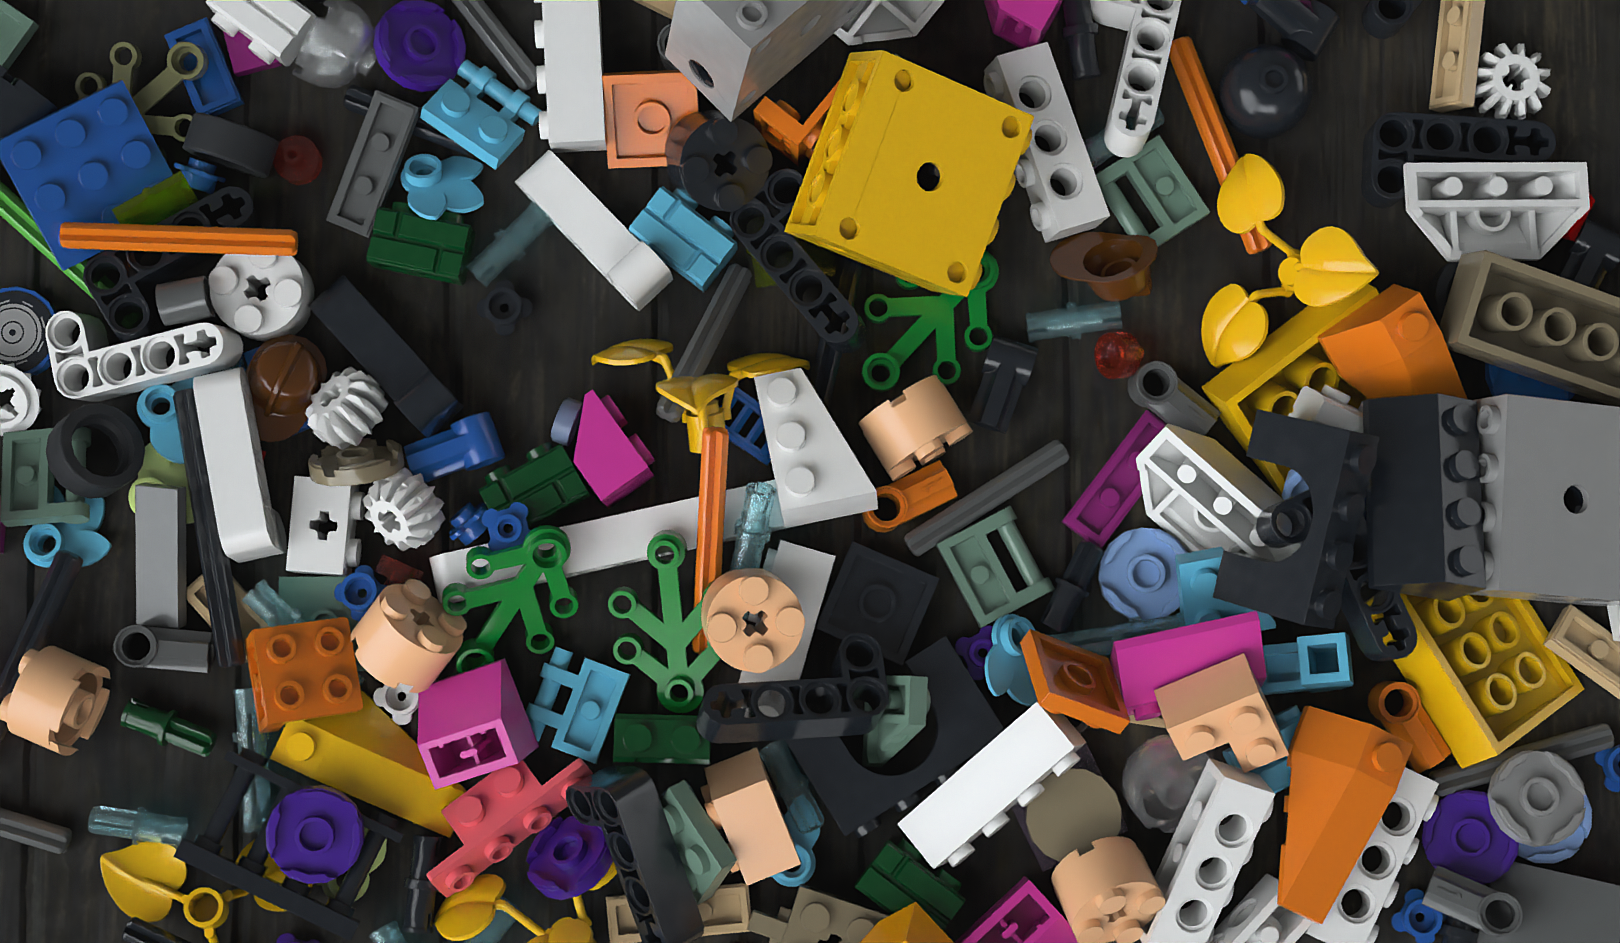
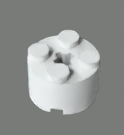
[209,254,315,342]

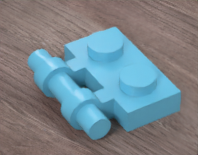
[420,59,542,170]
[526,647,630,764]

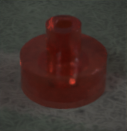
[273,135,323,185]
[1094,331,1144,379]
[374,554,425,586]

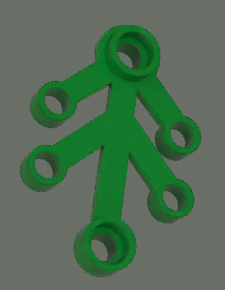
[862,250,999,392]
[442,525,578,673]
[608,530,720,713]

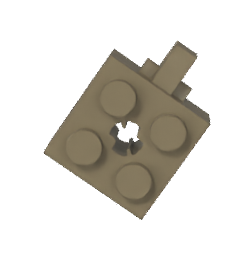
[747,884,890,943]

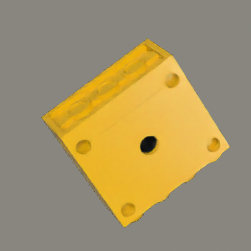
[784,50,1034,297]

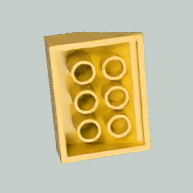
[1201,284,1379,499]
[1365,593,1584,769]

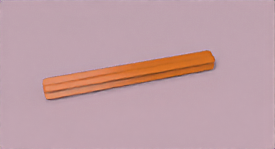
[1169,36,1272,254]
[59,222,298,256]
[692,426,729,654]

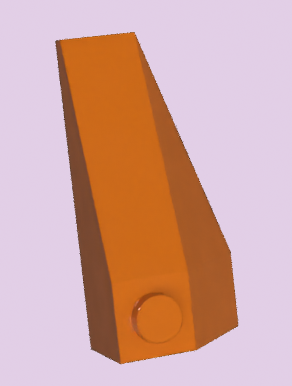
[1317,284,1467,399]
[1277,706,1413,924]

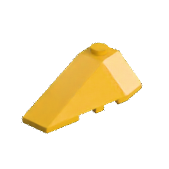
[269,690,467,838]

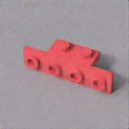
[426,758,593,898]

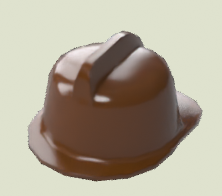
[1049,232,1159,302]
[245,334,327,442]

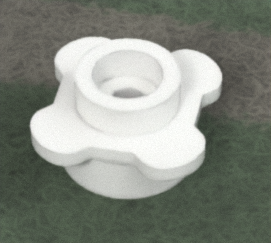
[373,683,419,725]

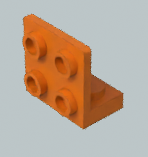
[753,80,840,167]
[244,617,363,734]

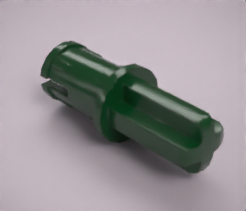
[120,698,217,757]

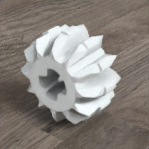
[1475,43,1551,120]
[305,367,388,450]
[363,467,445,551]

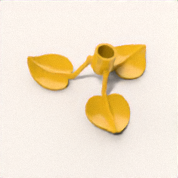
[1201,154,1379,368]
[591,339,810,454]
[100,840,314,943]
[433,862,617,943]

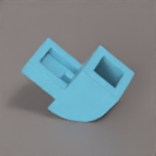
[1261,632,1354,695]

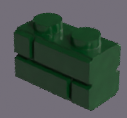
[367,202,475,286]
[478,442,591,533]
[613,713,712,764]
[854,838,966,931]

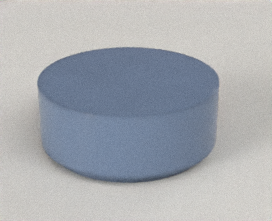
[550,397,583,447]

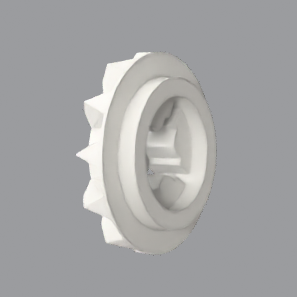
[0,363,42,436]

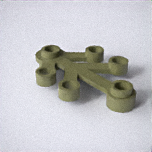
[75,42,209,163]

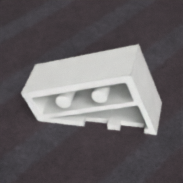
[754,368,878,528]

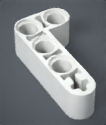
[1090,0,1181,158]
[515,150,673,311]
[46,311,243,402]
[193,367,287,563]

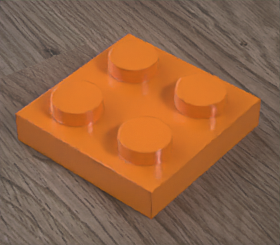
[602,70,699,169]
[1020,629,1130,734]

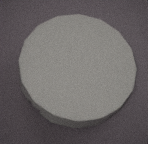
[1487,750,1586,847]

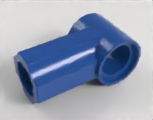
[404,412,505,483]

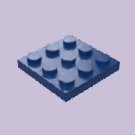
[0,80,189,271]

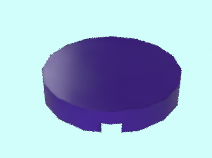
[373,0,466,92]
[266,785,365,884]
[1422,790,1519,884]
[526,816,613,900]

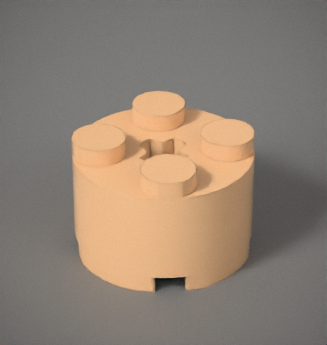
[859,375,973,481]
[701,568,805,673]
[350,579,467,693]
[0,646,110,756]
[1051,836,1166,943]

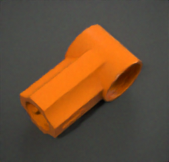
[862,460,957,533]
[1368,681,1452,774]

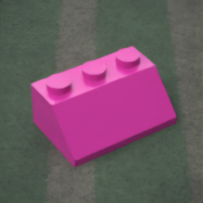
[1110,611,1267,721]

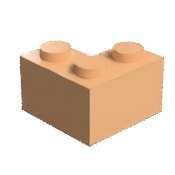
[1154,653,1289,773]
[700,747,801,886]

